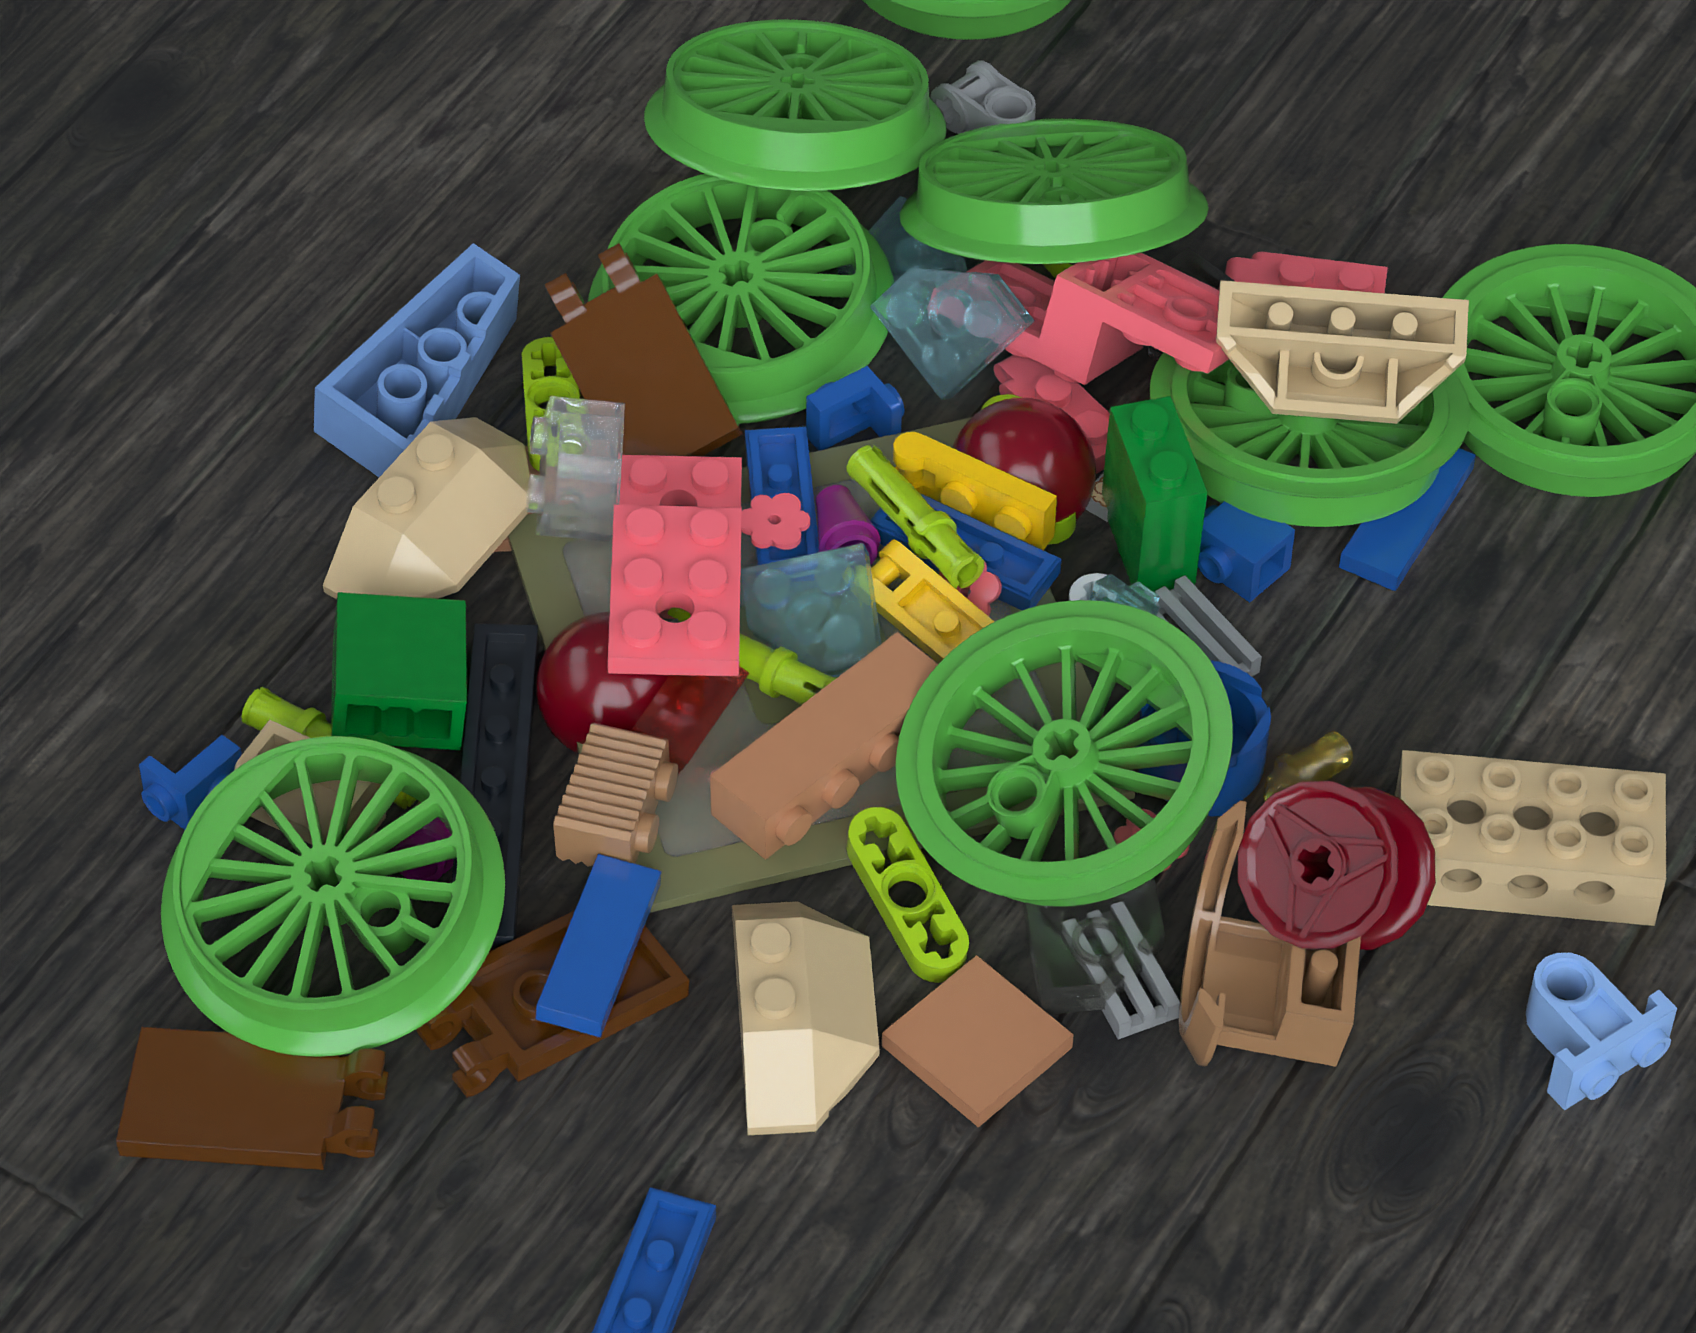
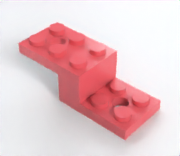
[932,253,1229,385]
[608,455,742,676]

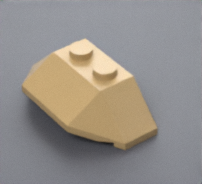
[1216,280,1469,424]
[323,417,535,599]
[732,902,879,1135]

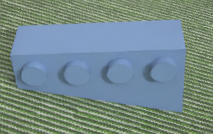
[314,243,520,477]

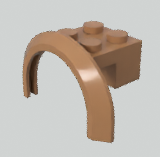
[1179,801,1361,1067]

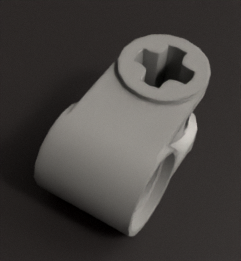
[930,61,1036,134]

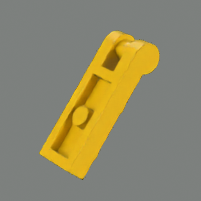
[893,432,1057,550]
[847,539,995,664]

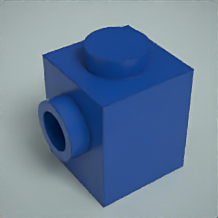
[1198,501,1295,603]

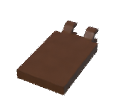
[544,243,743,461]
[416,910,690,1097]
[116,1027,389,1170]

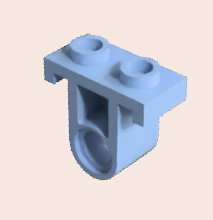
[1525,953,1677,1110]

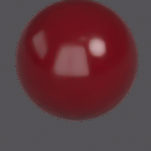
[952,398,1096,523]
[537,611,690,754]

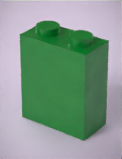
[1102,396,1207,596]
[331,592,467,750]

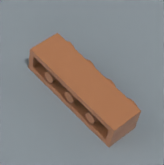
[710,632,938,860]

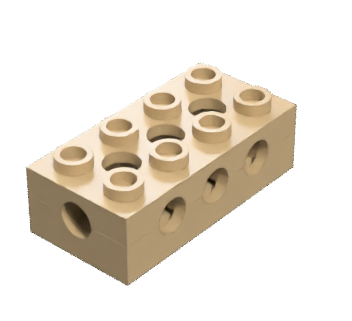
[1395,750,1666,926]

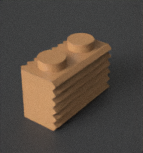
[553,723,678,867]

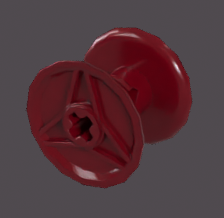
[1238,781,1436,950]

